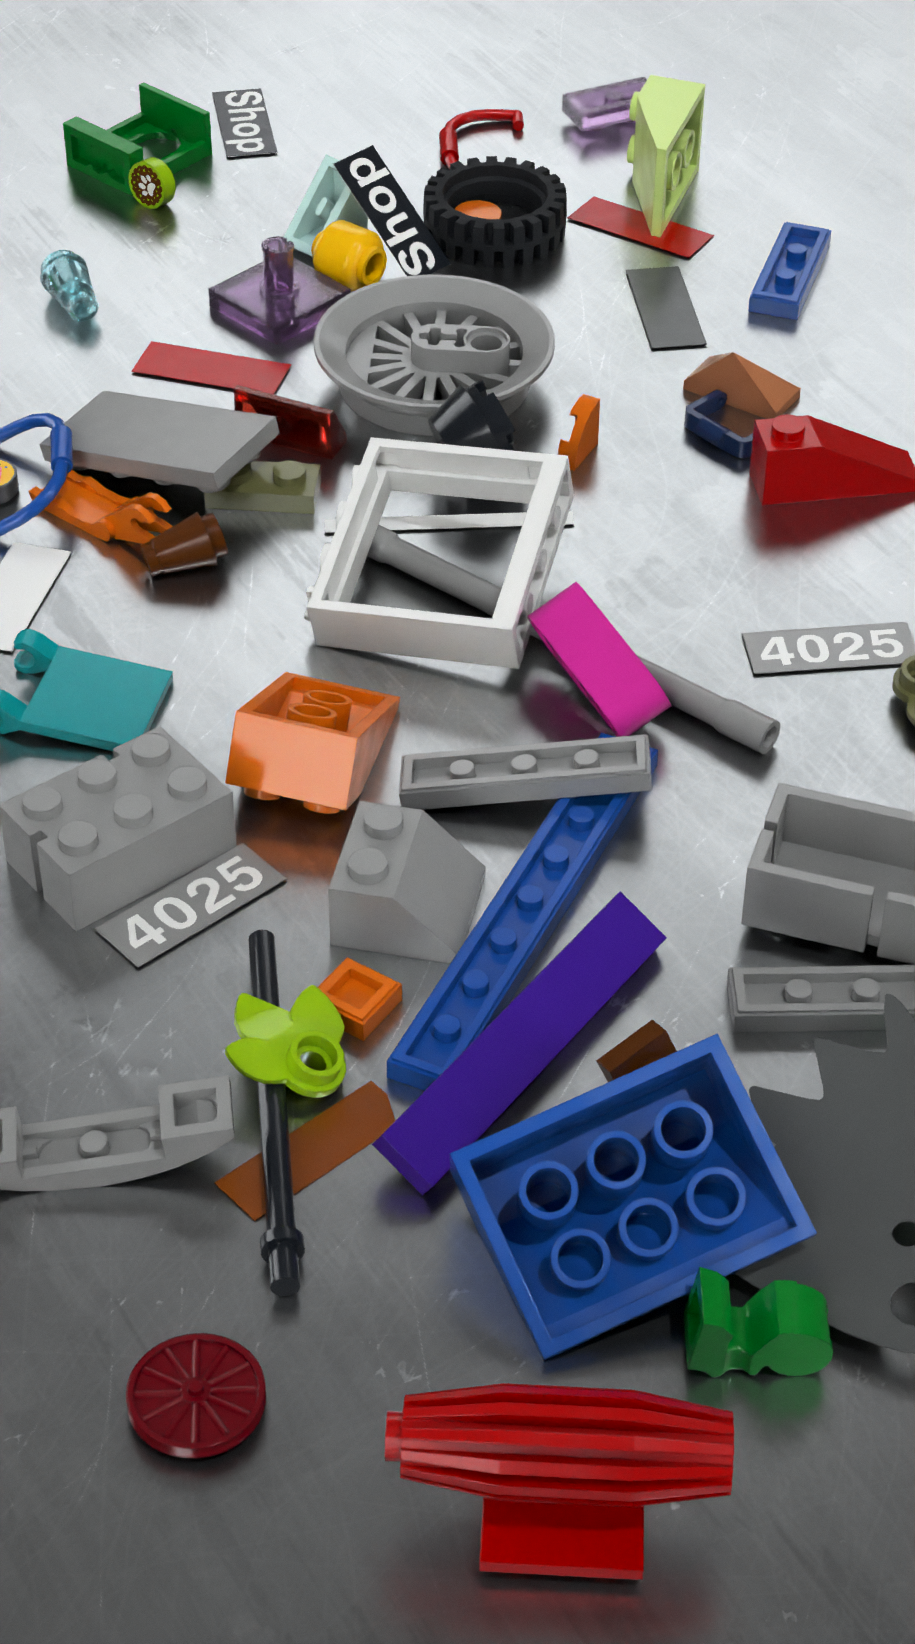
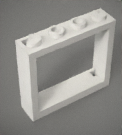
[304,437,574,669]

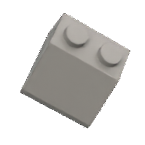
[328,801,486,964]

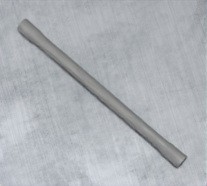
[367,525,780,754]

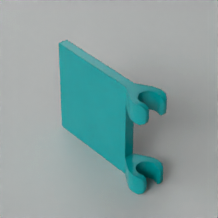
[0,629,173,751]

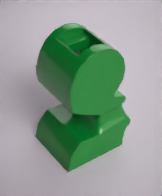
[683,1267,833,1378]

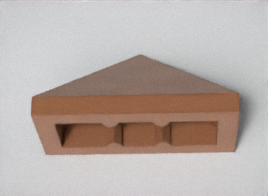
[683,352,801,419]

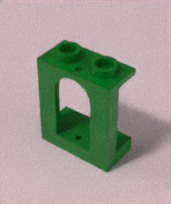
[63,82,212,197]

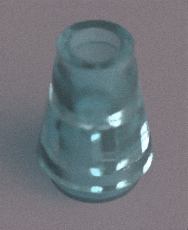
[40,250,99,322]

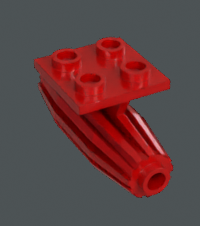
[385,1383,734,1580]

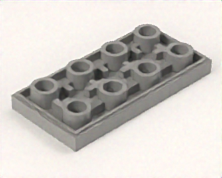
[39,390,280,493]

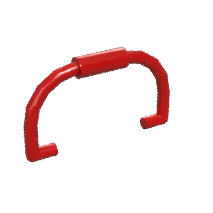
[439,109,524,170]

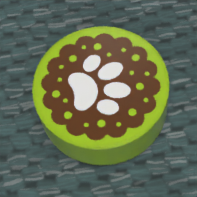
[128,157,176,209]

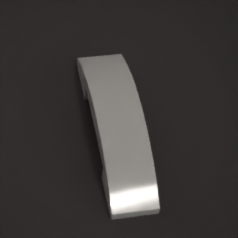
[0,1075,235,1191]

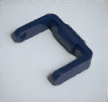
[684,390,753,458]

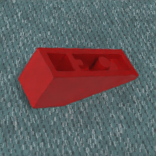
[749,414,915,506]

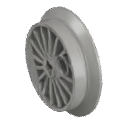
[314,274,555,436]

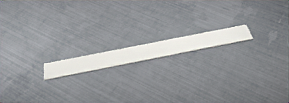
[324,511,574,533]

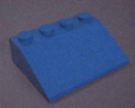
[450,1033,817,1361]

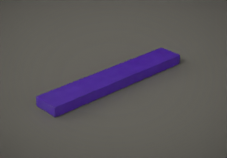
[372,891,667,1196]

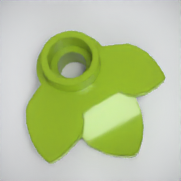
[224,985,346,1098]

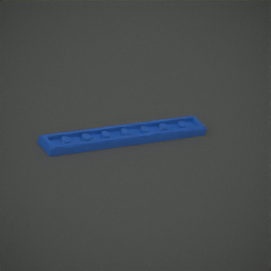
[387,733,658,1091]

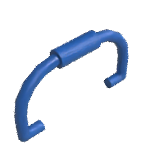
[0,413,73,536]

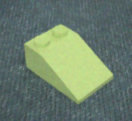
[627,75,705,237]

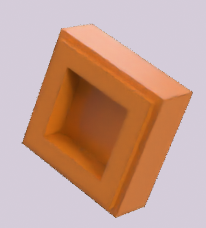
[317,957,402,1041]

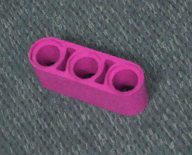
[527,582,672,737]

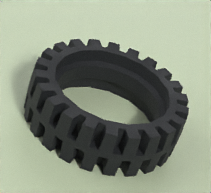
[423,156,567,268]

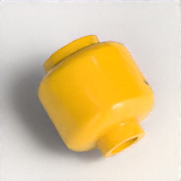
[311,220,387,291]

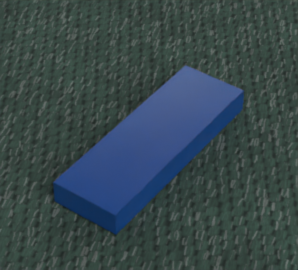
[748,222,832,320]

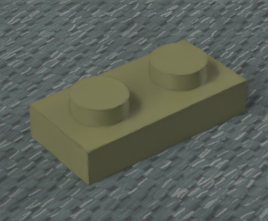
[204,460,321,514]

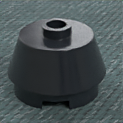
[428,379,516,451]

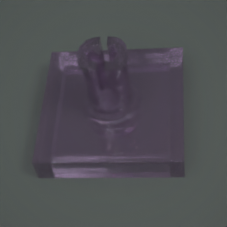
[208,236,351,345]

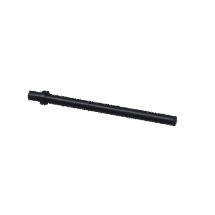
[248,930,305,1296]

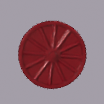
[126,1333,266,1458]

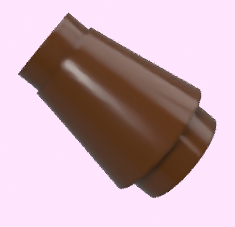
[140,512,229,577]

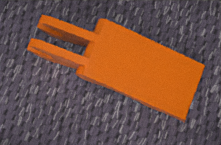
[28,470,173,544]

